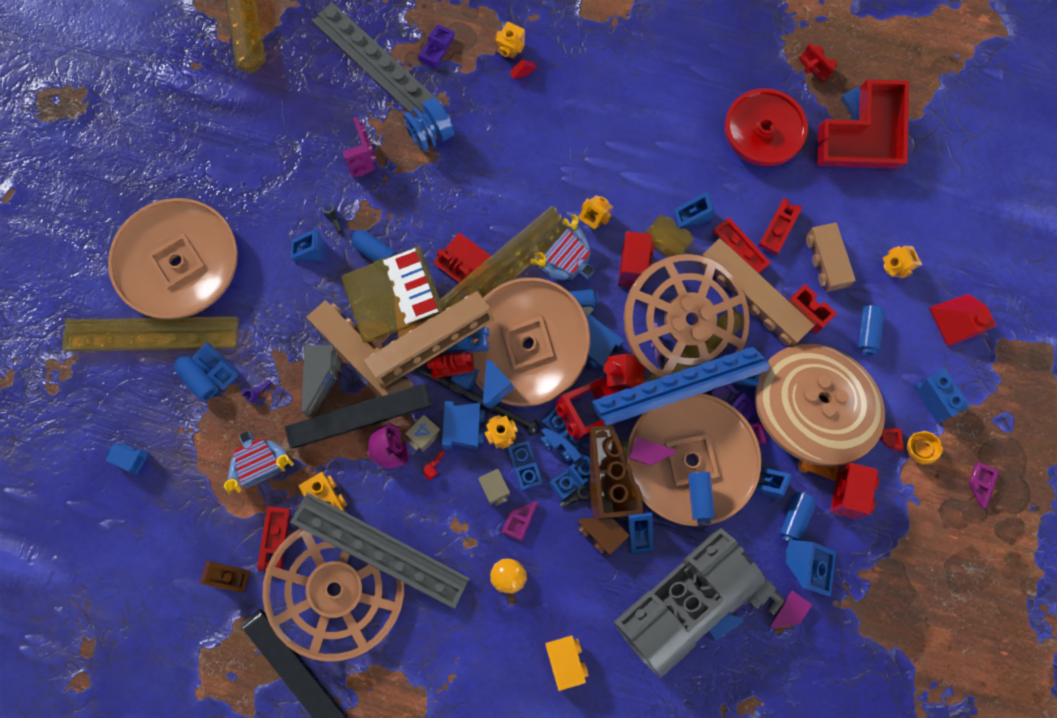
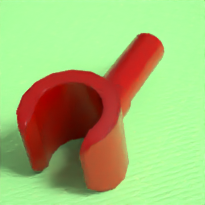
[423,450,445,480]

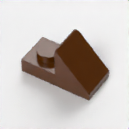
[199,560,250,593]

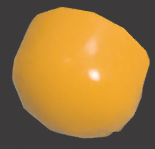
[907,431,943,465]
[490,558,527,594]

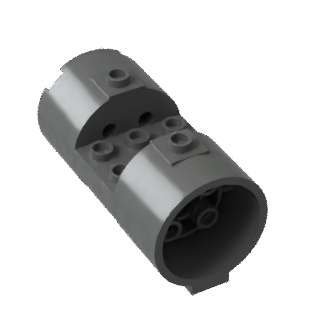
[613,528,766,679]

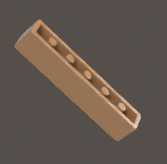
[699,238,815,347]
[364,291,495,389]
[306,300,415,396]

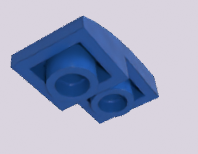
[540,405,589,451]
[540,428,582,464]
[507,440,542,490]
[548,455,590,501]

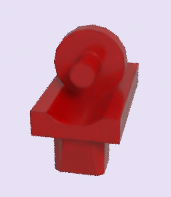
[798,43,838,83]

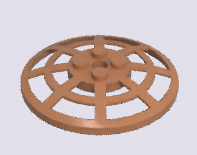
[623,254,750,378]
[263,529,404,661]

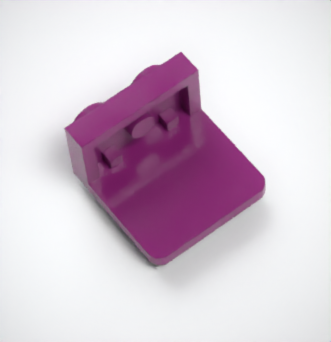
[342,117,376,177]

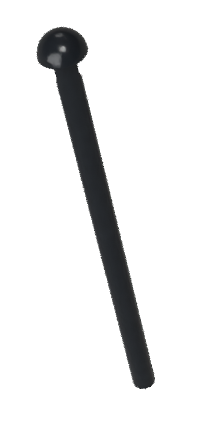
[413,366,540,436]

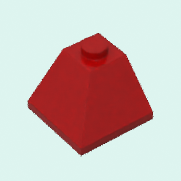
[929,294,997,346]

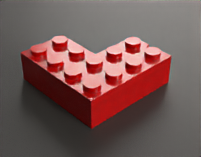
[817,79,909,169]

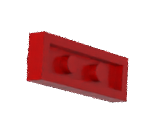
[712,217,771,274]

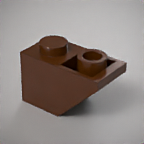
[577,518,629,556]

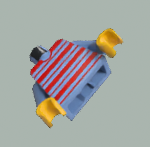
[530,214,595,281]
[224,431,294,495]

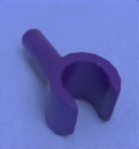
[241,379,271,403]

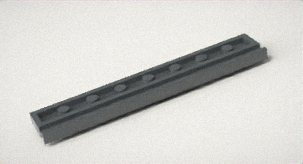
[311,2,440,116]
[290,492,470,609]

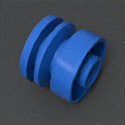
[402,97,454,152]

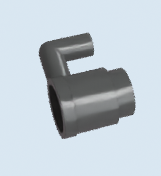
[746,579,785,616]

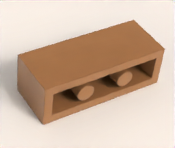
[806,222,856,293]

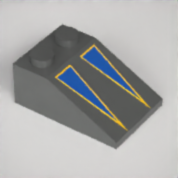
[301,345,342,419]

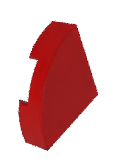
[510,60,537,79]
[880,428,904,451]

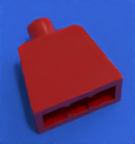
[603,354,644,393]

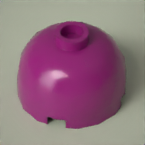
[367,423,409,469]

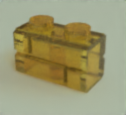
[645,214,694,263]

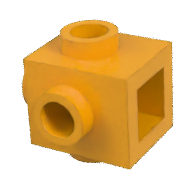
[495,21,525,59]
[578,195,613,230]
[883,246,922,278]
[484,415,518,449]

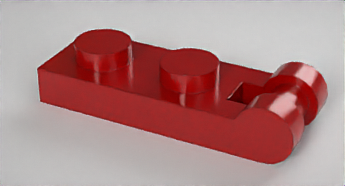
[758,198,802,256]
[257,506,291,571]

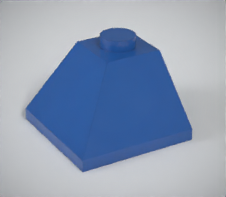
[786,540,836,597]

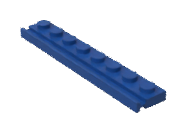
[592,347,769,426]

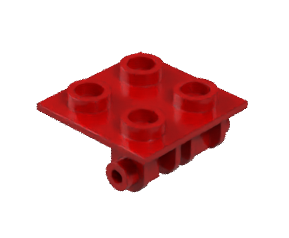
[433,232,492,288]
[427,352,474,379]

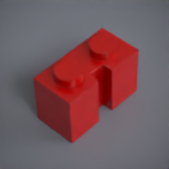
[788,284,837,335]

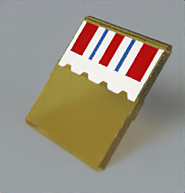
[341,246,444,343]

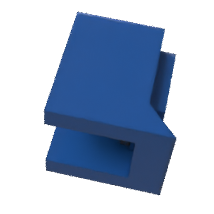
[106,443,149,475]

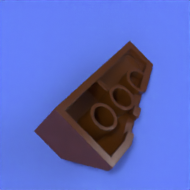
[590,425,643,518]

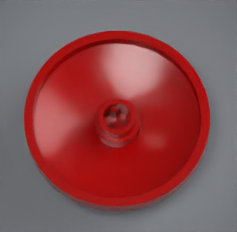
[724,88,808,166]

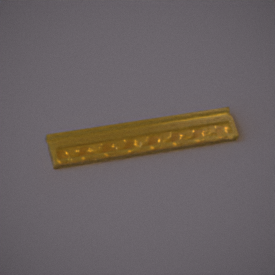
[427,206,569,319]
[62,317,239,352]

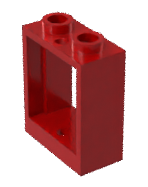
[555,377,617,442]

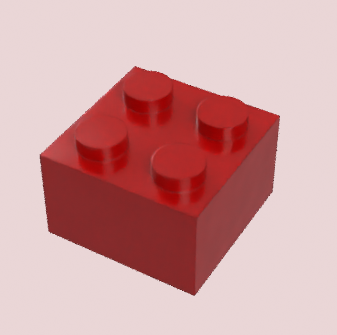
[618,231,655,289]
[830,463,880,519]

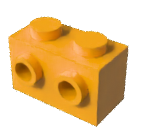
[298,472,347,513]
[545,635,589,691]

